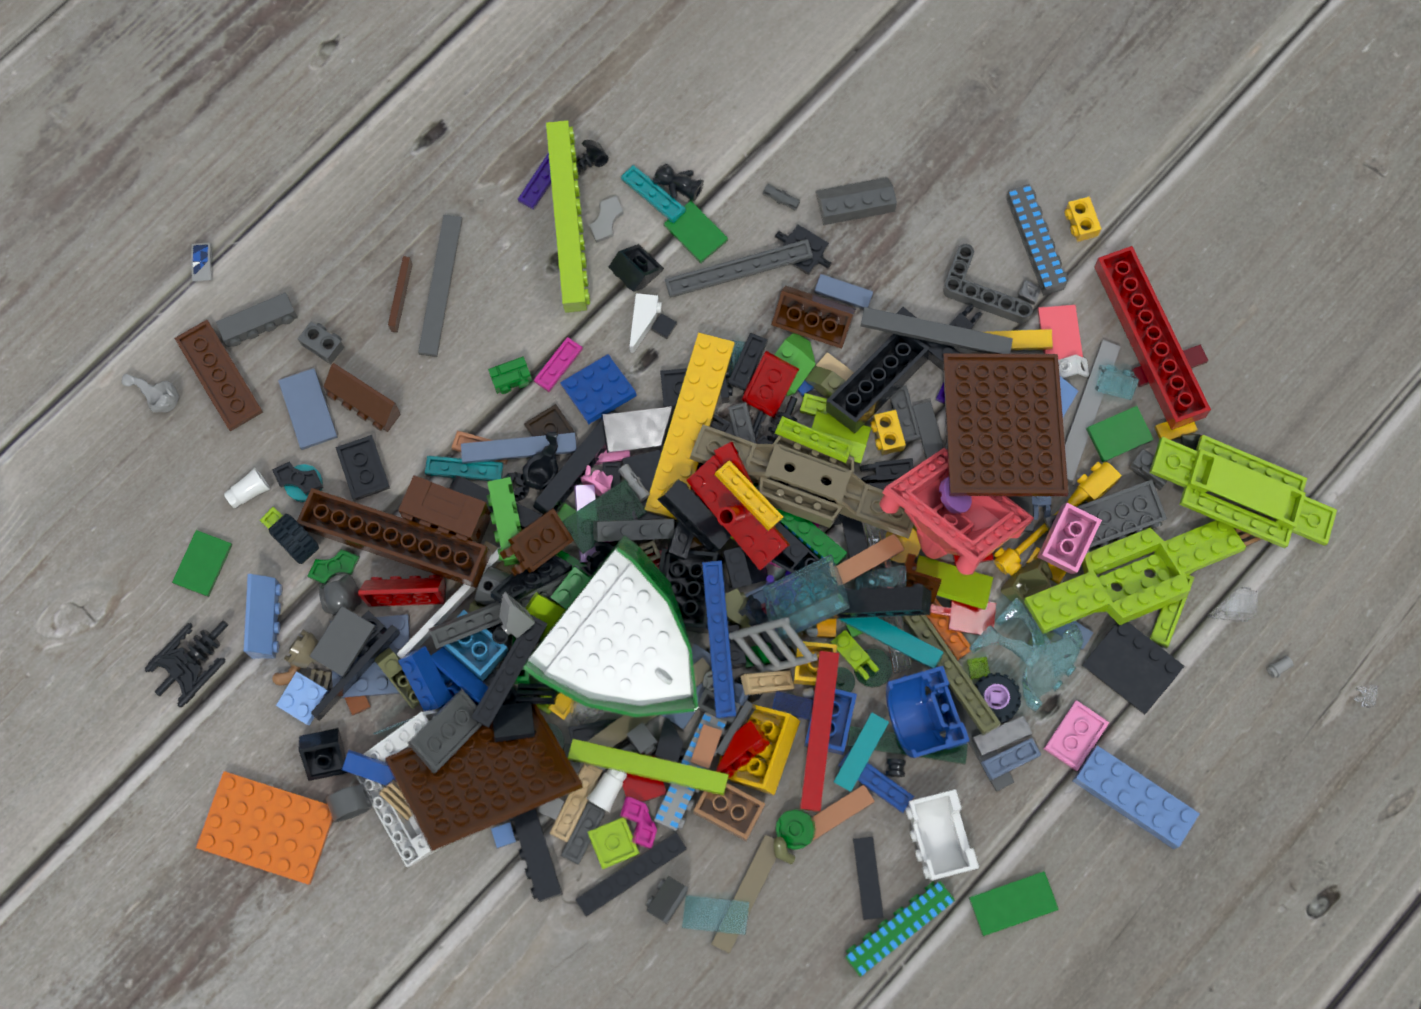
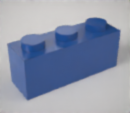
[398,646,452,711]

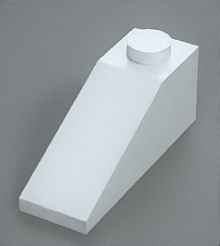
[630,293,662,353]

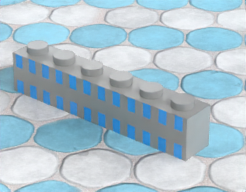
[654,712,728,832]

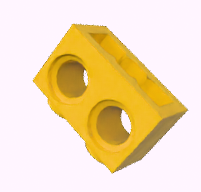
[1064,196,1102,242]
[870,410,906,455]

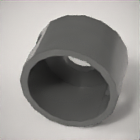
[475,566,510,606]
[326,784,372,822]

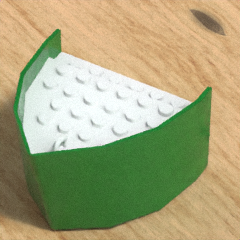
[523,535,698,717]

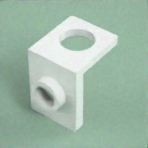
[1058,355,1089,378]

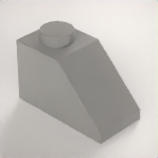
[499,592,535,638]

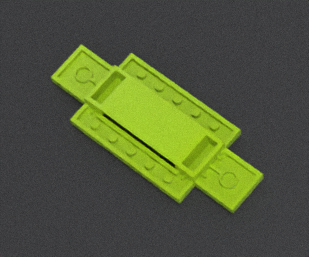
[1149,435,1337,548]

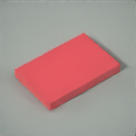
[1037,305,1083,360]

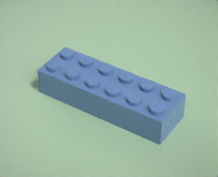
[1072,745,1200,849]

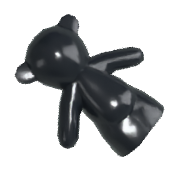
[653,164,704,202]

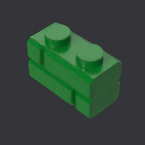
[488,356,532,394]

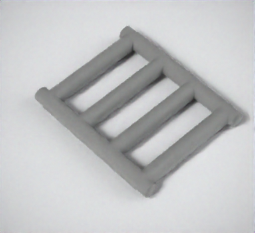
[729,617,818,673]

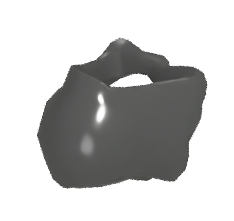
[319,574,362,615]

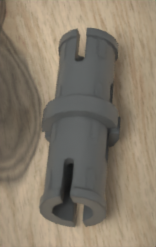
[763,184,801,211]

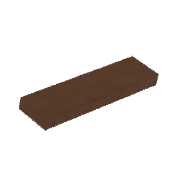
[388,256,413,333]

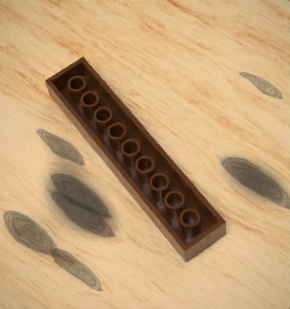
[297,488,492,588]

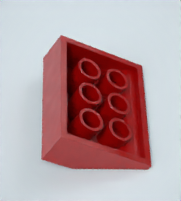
[358,575,446,607]

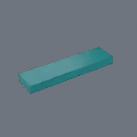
[621,165,686,223]
[425,455,503,481]
[833,712,889,792]

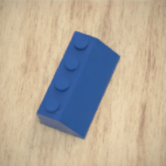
[431,647,488,707]

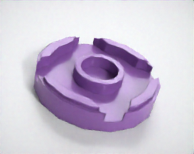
[939,477,972,514]

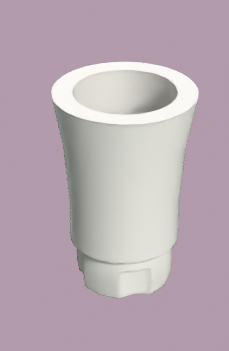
[224,467,270,508]
[586,769,627,813]

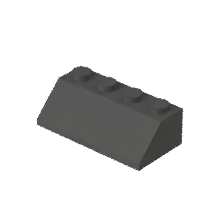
[816,177,897,225]

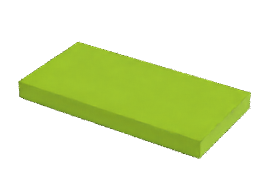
[915,555,993,610]

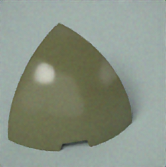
[1000,558,1053,609]

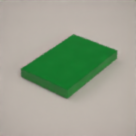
[664,201,728,264]
[1086,406,1154,462]
[172,530,232,597]

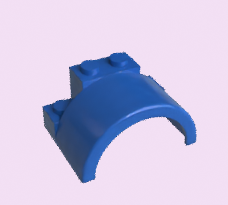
[886,666,970,758]

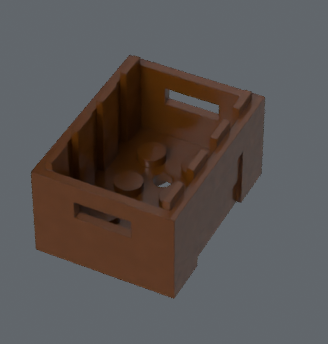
[398,475,491,544]

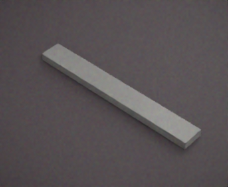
[1065,340,1121,482]

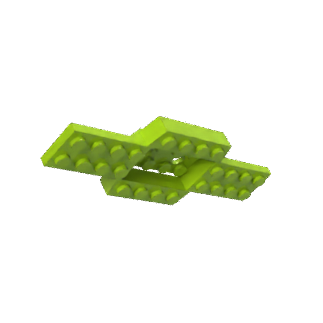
[1024,520,1246,634]

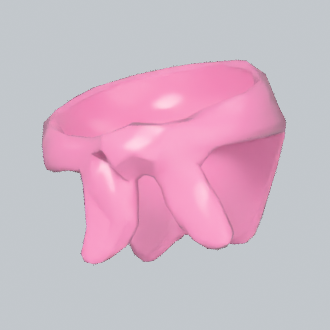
[581,465,613,497]

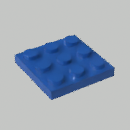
[560,354,637,425]

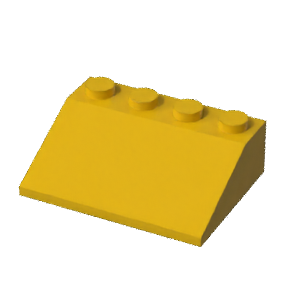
[717,704,800,796]

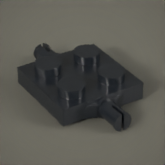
[775,224,832,275]

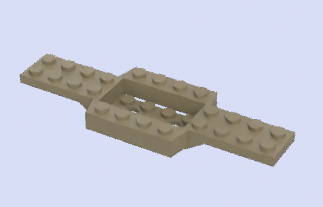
[690,424,914,539]

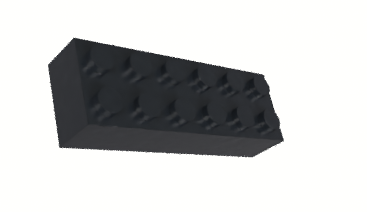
[826,334,930,433]

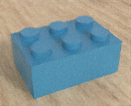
[442,610,509,682]

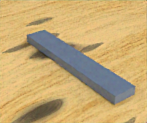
[461,433,577,464]

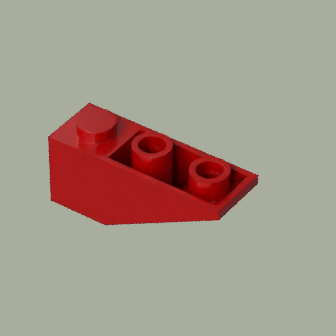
[715,720,770,778]

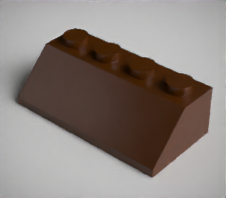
[771,285,856,349]
[323,363,401,432]

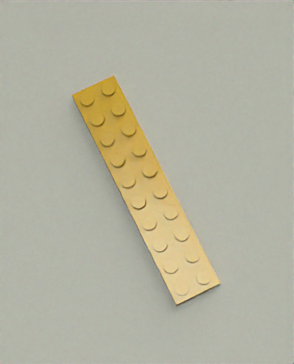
[644,332,735,520]

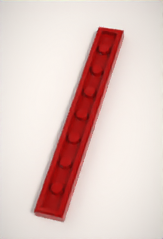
[800,651,840,812]

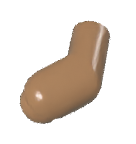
[272,666,301,686]

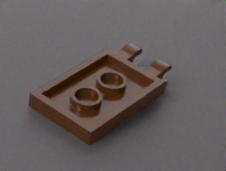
[500,508,574,576]

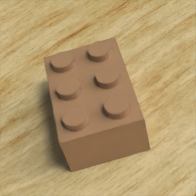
[693,783,765,842]

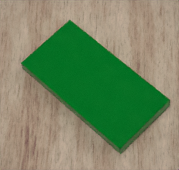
[969,871,1059,936]

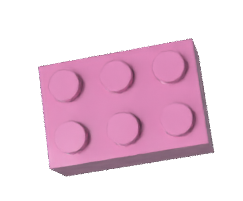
[1037,503,1102,574]

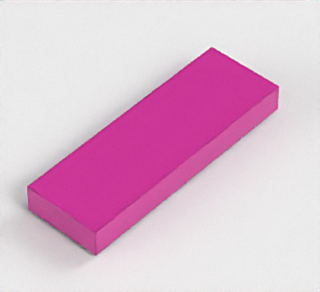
[534,337,583,392]

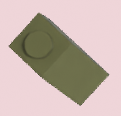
[805,366,845,399]

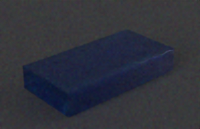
[772,691,814,721]

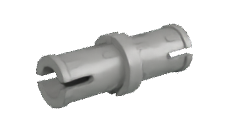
[618,464,650,502]

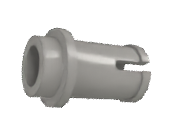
[1267,656,1294,678]

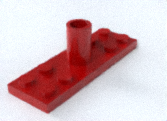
[686,455,790,570]

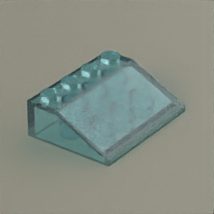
[763,554,850,640]

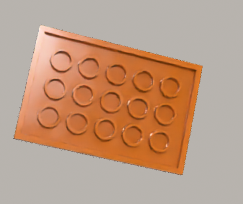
[196,771,333,885]

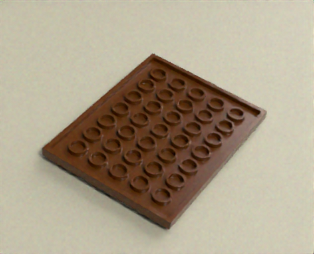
[943,354,1068,496]
[385,704,583,852]

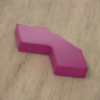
[620,797,657,849]

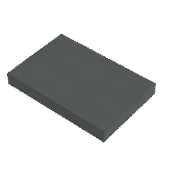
[309,606,376,677]

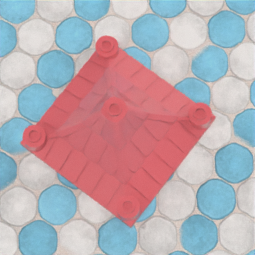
[880,448,1034,575]

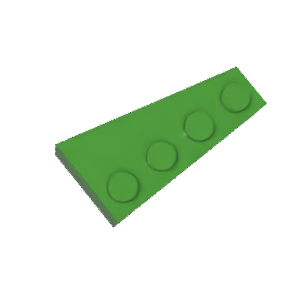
[487,477,521,566]

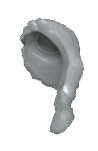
[121,373,179,413]

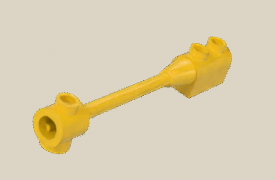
[994,462,1122,576]

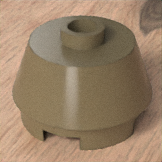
[284,629,319,669]

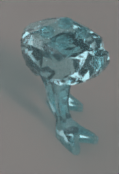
[969,598,1084,712]

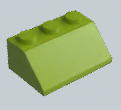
[812,412,872,464]

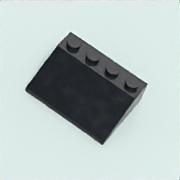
[659,548,724,633]
[1082,622,1185,715]

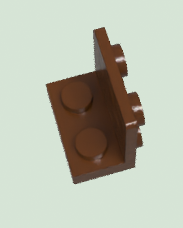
[898,553,942,604]

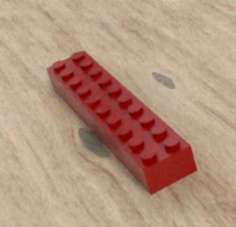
[1094,246,1211,430]

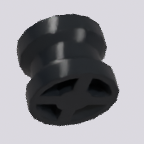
[885,758,906,777]

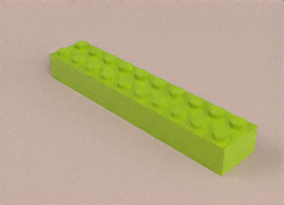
[546,120,590,313]

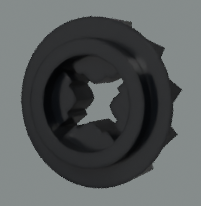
[501,471,530,502]

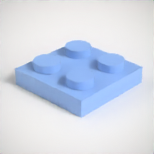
[276,671,330,726]

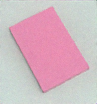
[1044,700,1110,772]

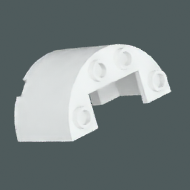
[906,789,979,881]

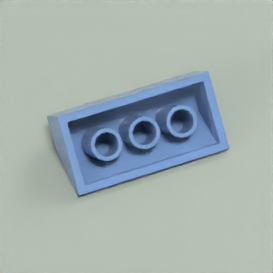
[244,574,282,659]

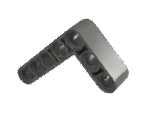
[943,244,1033,324]

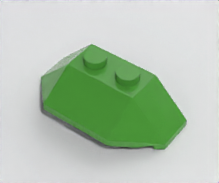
[774,333,816,397]

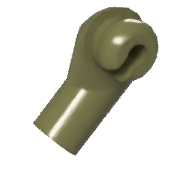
[774,837,795,864]

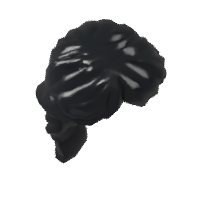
[523,431,559,490]

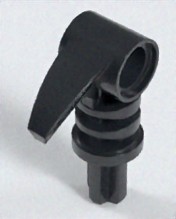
[576,140,609,176]

